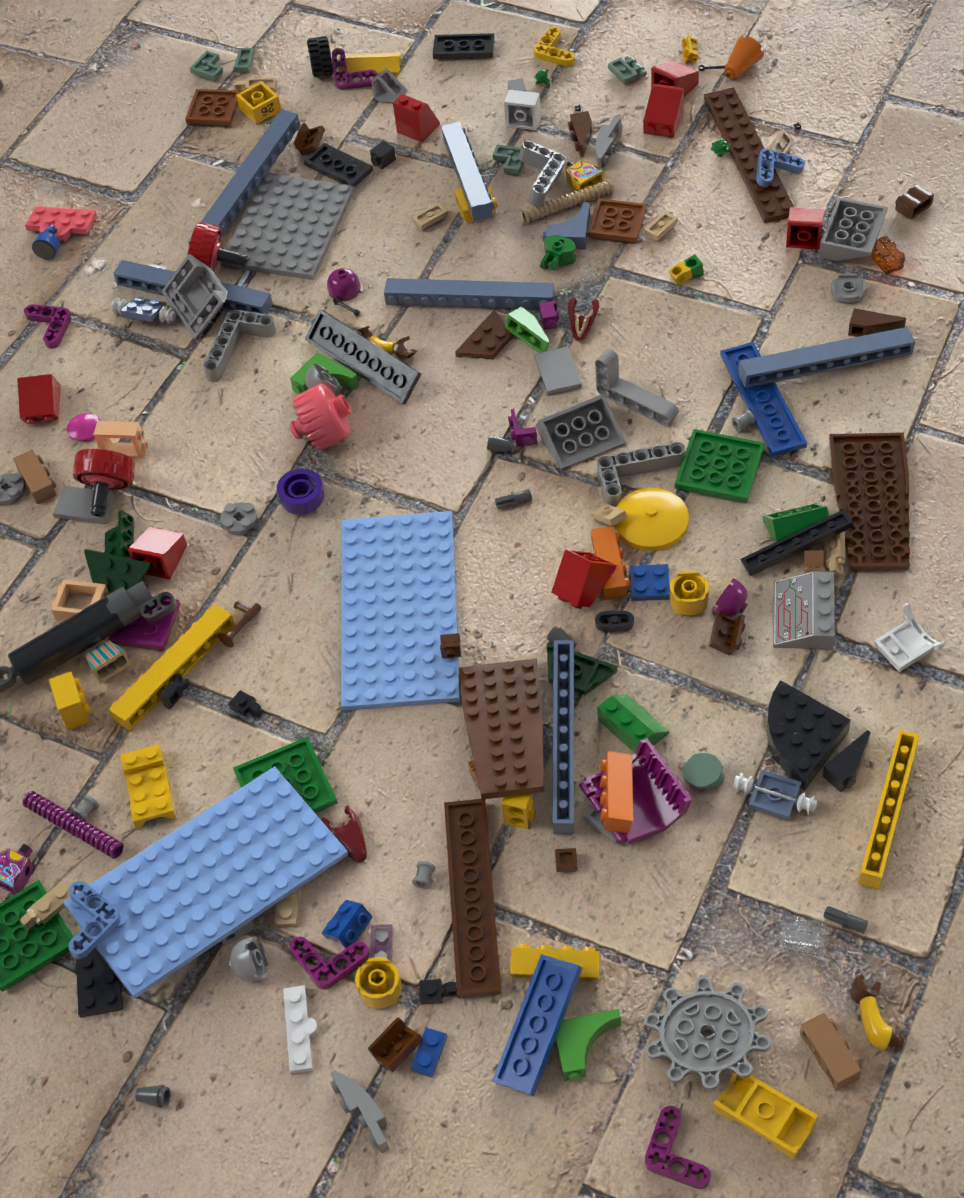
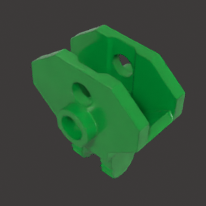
[541,235,577,271]

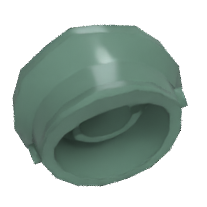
[683,753,725,792]

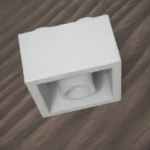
[504,90,541,130]

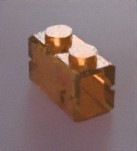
[871,236,905,275]

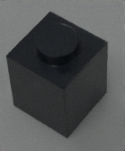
[370,141,396,169]

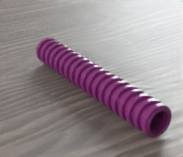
[22,791,124,859]

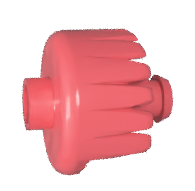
[289,384,352,451]

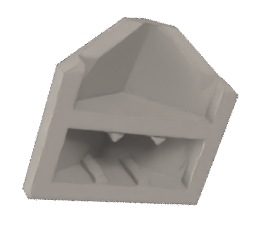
[372,68,408,103]

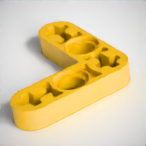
[534,26,575,67]

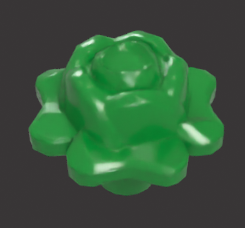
[535,69,551,85]
[711,139,730,157]

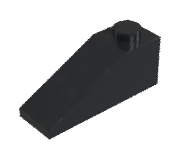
[822,730,871,792]

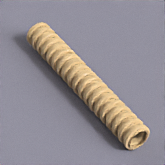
[522,180,614,223]

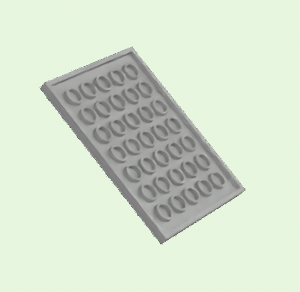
[220,174,355,280]

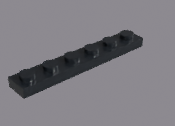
[741,510,854,576]

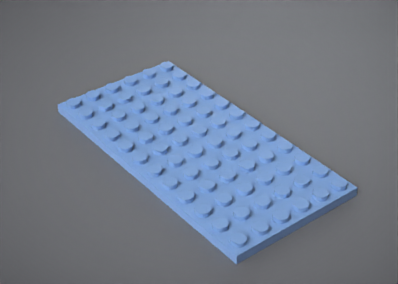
[341,511,460,711]
[63,766,348,999]

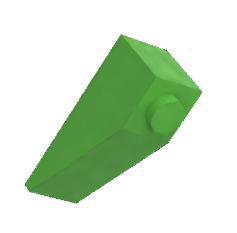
[504,307,550,353]

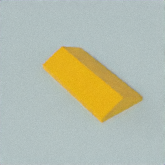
[339,53,401,75]

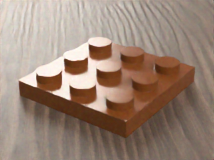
[185,89,240,126]
[588,198,647,243]

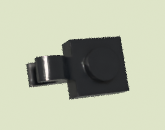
[160,673,190,710]
[228,690,264,718]
[420,979,457,1005]

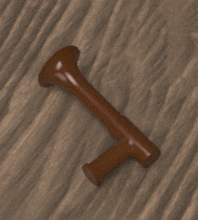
[218,601,262,648]

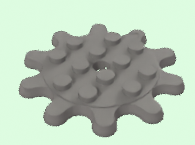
[644,976,771,1091]

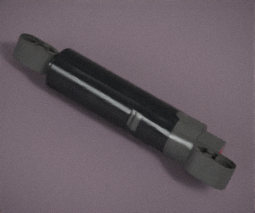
[0,581,177,693]

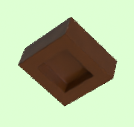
[555,848,578,872]

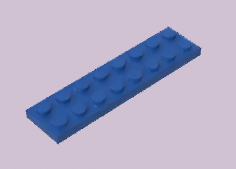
[720,342,807,457]

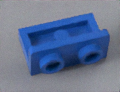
[322,900,372,949]

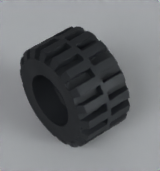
[307,36,333,77]

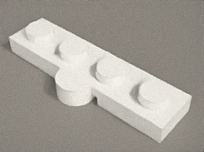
[283,985,318,1075]

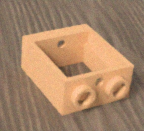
[93,421,148,459]
[51,580,109,621]

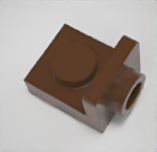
[440,633,461,659]

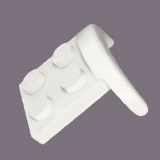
[874,603,945,672]

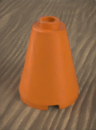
[724,35,764,79]

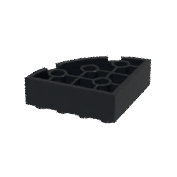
[766,680,851,790]

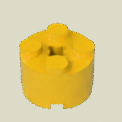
[670,570,709,615]
[355,957,402,1009]

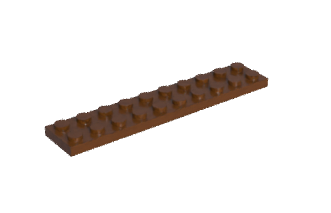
[444,799,502,999]

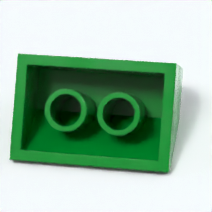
[763,503,829,542]
[597,694,669,753]

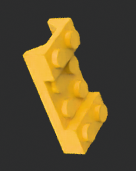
[120,744,176,829]
[713,1072,818,1160]

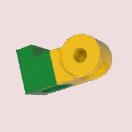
[669,254,704,285]

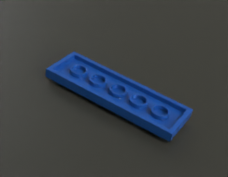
[492,954,582,1097]

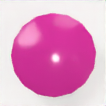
[67,413,100,442]

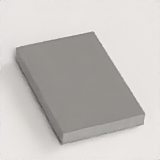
[534,346,582,395]
[53,486,116,524]

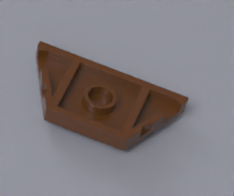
[455,310,513,360]

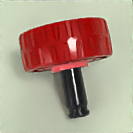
[187,222,248,272]
[72,449,135,517]

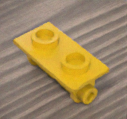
[681,32,699,64]

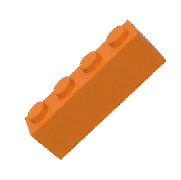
[591,526,630,600]
[600,751,633,833]

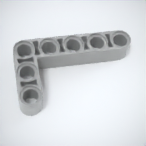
[518,141,566,207]
[203,310,276,382]
[595,349,679,426]
[597,442,685,507]

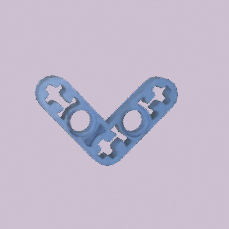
[756,148,805,187]
[68,881,121,959]

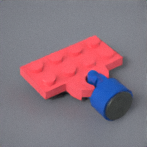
[25,206,97,260]

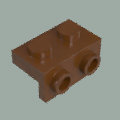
[293,123,325,155]
[709,611,746,655]
[368,1017,423,1073]

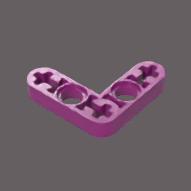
[331,48,378,90]
[24,304,72,349]
[289,936,370,990]
[645,1106,711,1189]

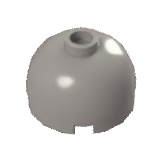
[305,363,340,393]
[229,937,269,982]

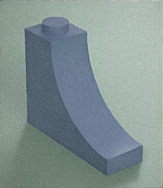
[543,203,590,250]

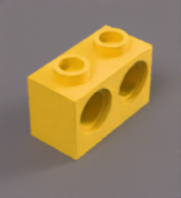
[502,794,536,829]

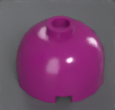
[327,268,361,301]
[711,578,748,617]

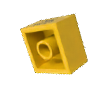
[236,81,281,124]
[49,671,92,731]

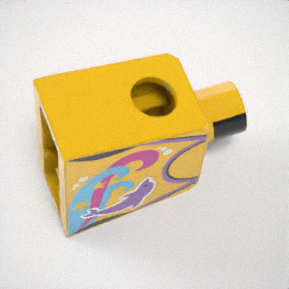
[565,160,603,192]

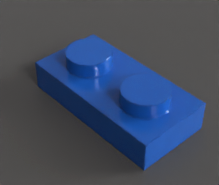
[411,1028,447,1078]

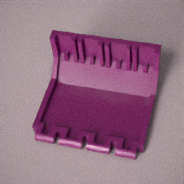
[579,738,692,845]

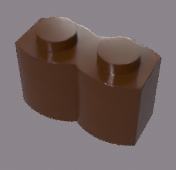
[895,185,934,219]

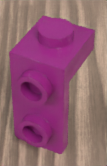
[508,409,538,447]

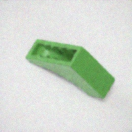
[290,353,359,394]
[556,1009,621,1082]

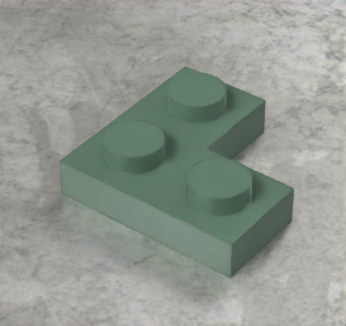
[190,51,223,81]
[493,144,524,175]

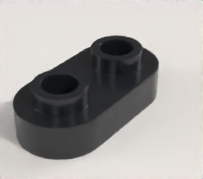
[595,611,634,632]

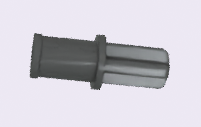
[495,489,532,509]
[823,906,868,934]

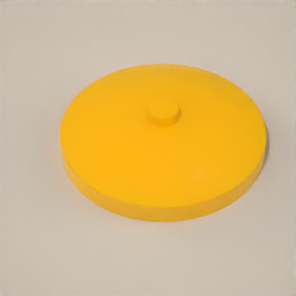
[614,488,689,551]

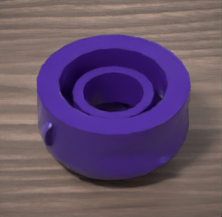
[277,468,324,515]

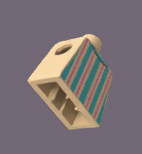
[85,640,131,684]

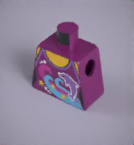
[0,844,34,895]

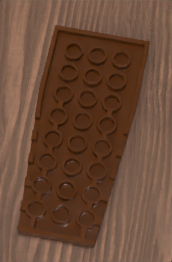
[829,432,910,571]
[459,658,544,799]

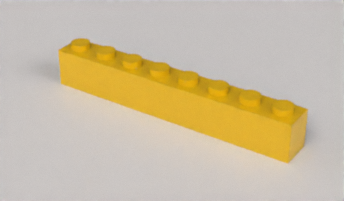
[108,604,235,731]
[858,730,920,890]

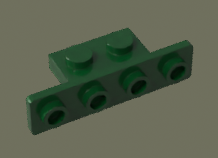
[105,510,134,558]

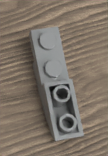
[596,116,623,169]
[330,1070,389,1153]

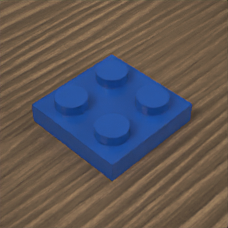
[630,564,670,601]

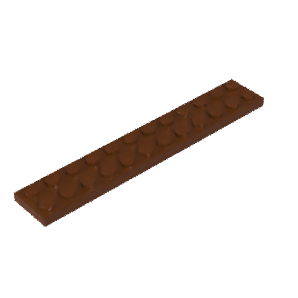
[704,87,794,223]

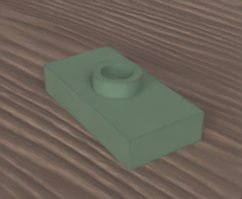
[234,48,255,72]

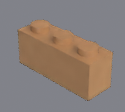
[13,449,57,504]
[800,1012,862,1091]

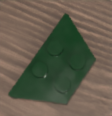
[84,549,153,593]
[547,642,618,695]

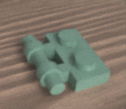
[608,56,647,84]

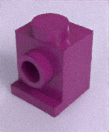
[539,301,559,330]

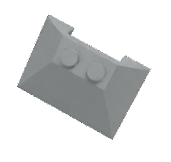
[162,254,228,339]

